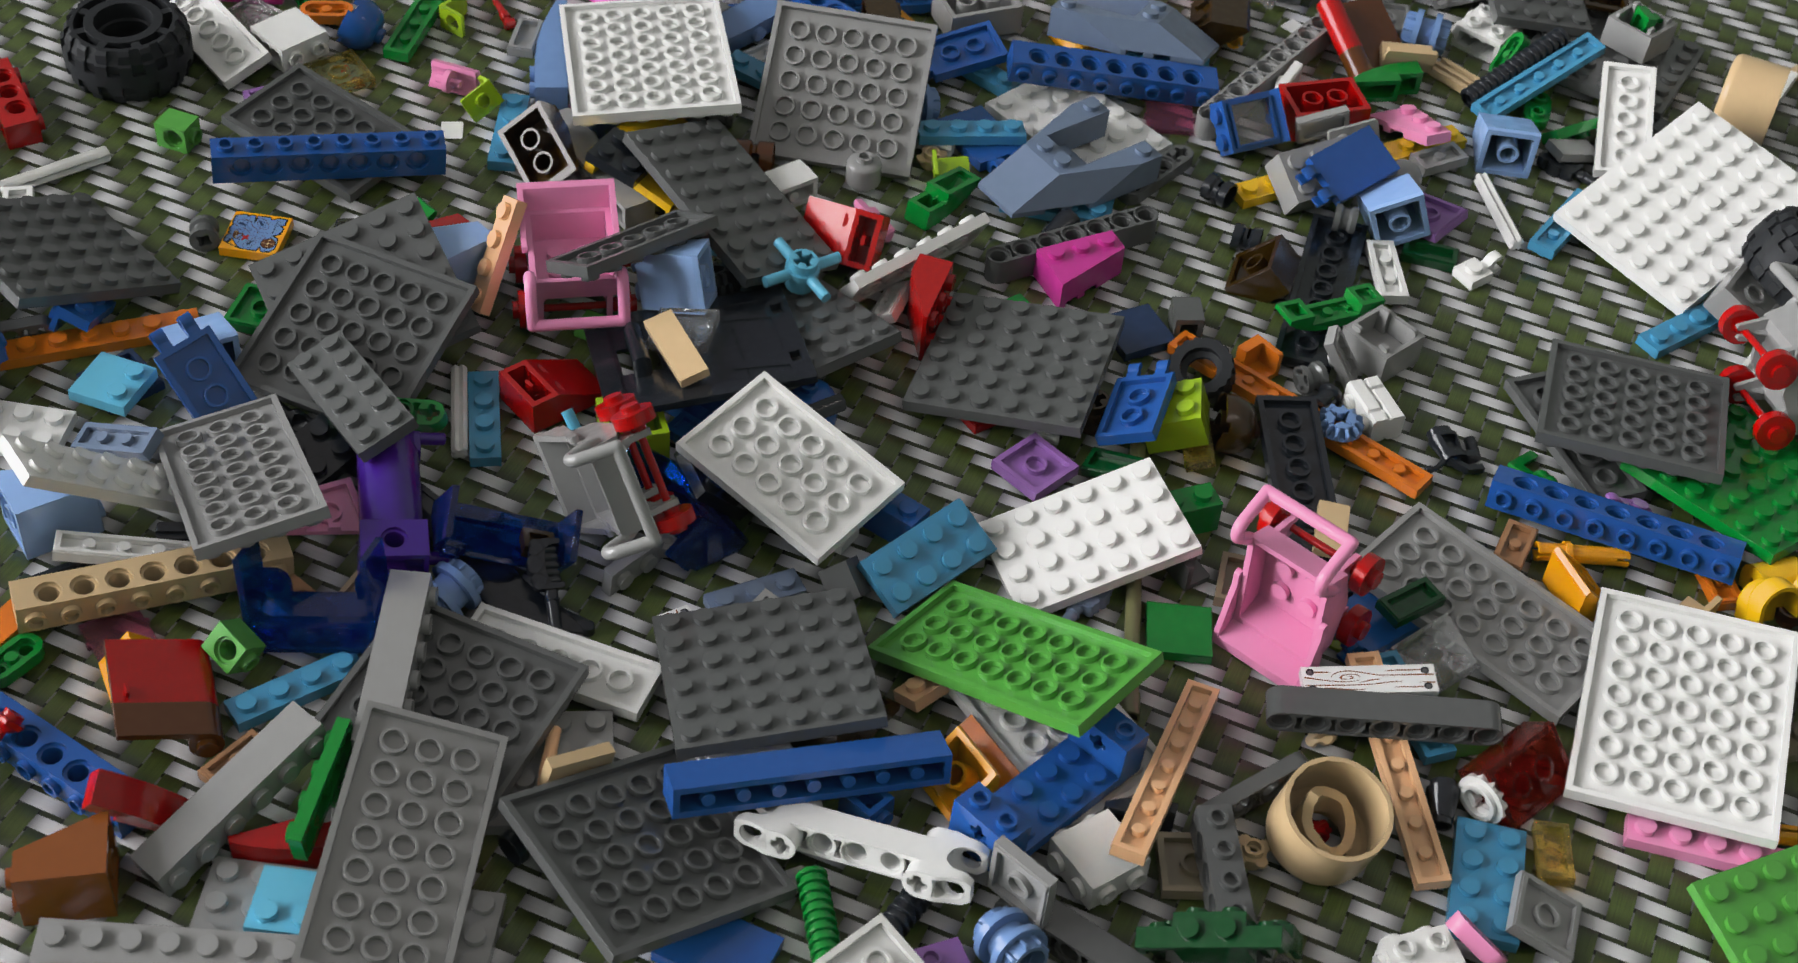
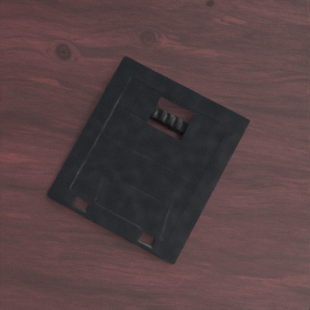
[583,286,818,413]

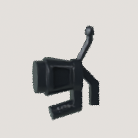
[1424,425,1485,475]

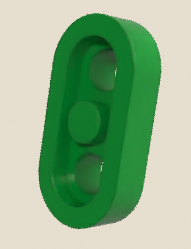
[1489,32,1530,72]
[1522,92,1552,131]
[0,633,45,689]

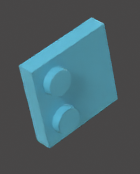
[68,351,158,417]
[243,865,317,935]

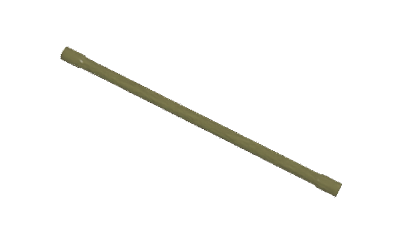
[1120,442,1146,723]

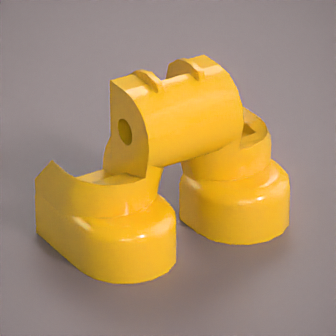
[1734,556,1798,624]

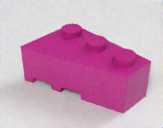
[1033,230,1125,308]

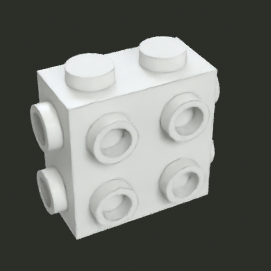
[1451,3,1524,64]
[250,7,329,73]
[1047,809,1151,910]
[1372,924,1466,963]

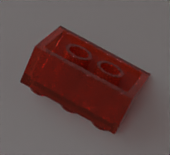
[1458,722,1569,829]

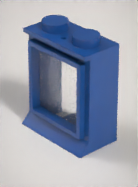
[1209,88,1291,157]

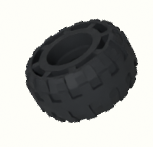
[60,0,194,103]
[1742,206,1798,306]

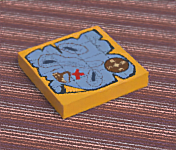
[218,211,294,261]

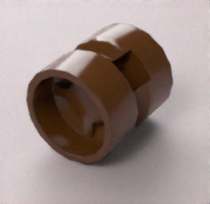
[736,138,776,172]

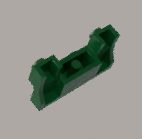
[1135,907,1303,963]

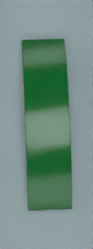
[1275,283,1386,331]

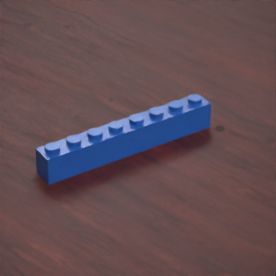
[663,730,953,820]

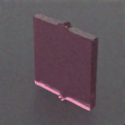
[1143,101,1195,136]
[78,610,158,662]

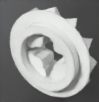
[1458,772,1508,824]

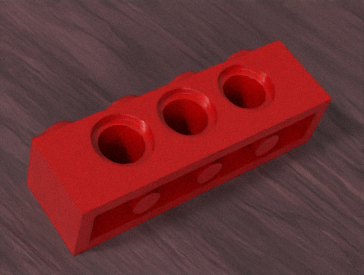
[0,57,46,150]

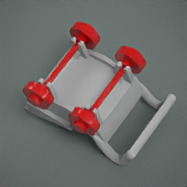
[1718,261,1798,451]
[532,391,697,561]

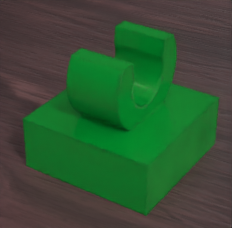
[1629,6,1663,33]

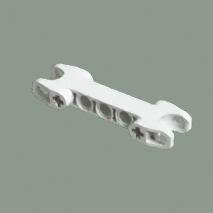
[734,800,991,905]

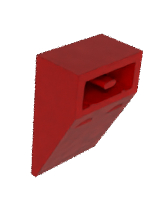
[804,195,891,272]
[907,253,956,361]
[499,359,602,434]

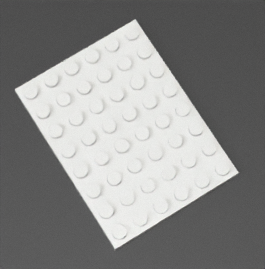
[559,0,742,127]
[1552,101,1798,315]
[1563,587,1798,850]

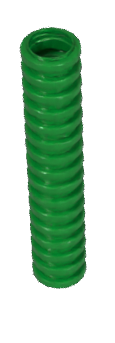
[795,866,841,963]

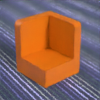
[1235,334,1283,380]

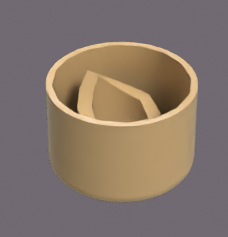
[1714,54,1792,146]
[1265,756,1394,886]

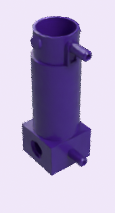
[357,431,454,598]

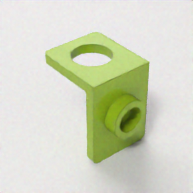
[439,0,468,38]
[460,75,504,122]
[931,149,970,179]

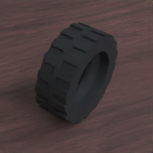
[1169,337,1236,405]

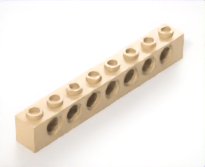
[8,535,294,634]

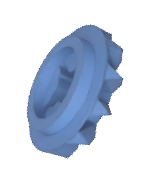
[1319,403,1365,442]

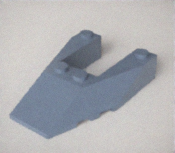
[1047,0,1219,66]
[978,96,1162,219]

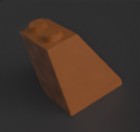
[5,811,120,926]

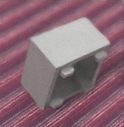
[1600,1,1678,65]
[1703,262,1781,345]
[1342,304,1425,383]

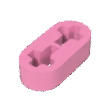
[1445,910,1508,963]

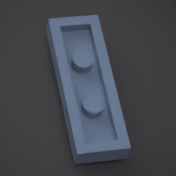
[70,421,164,461]
[703,568,807,608]

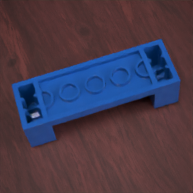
[948,707,1150,871]

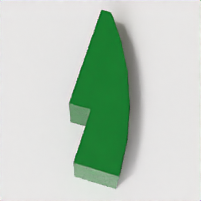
[1353,61,1424,102]
[904,166,981,231]

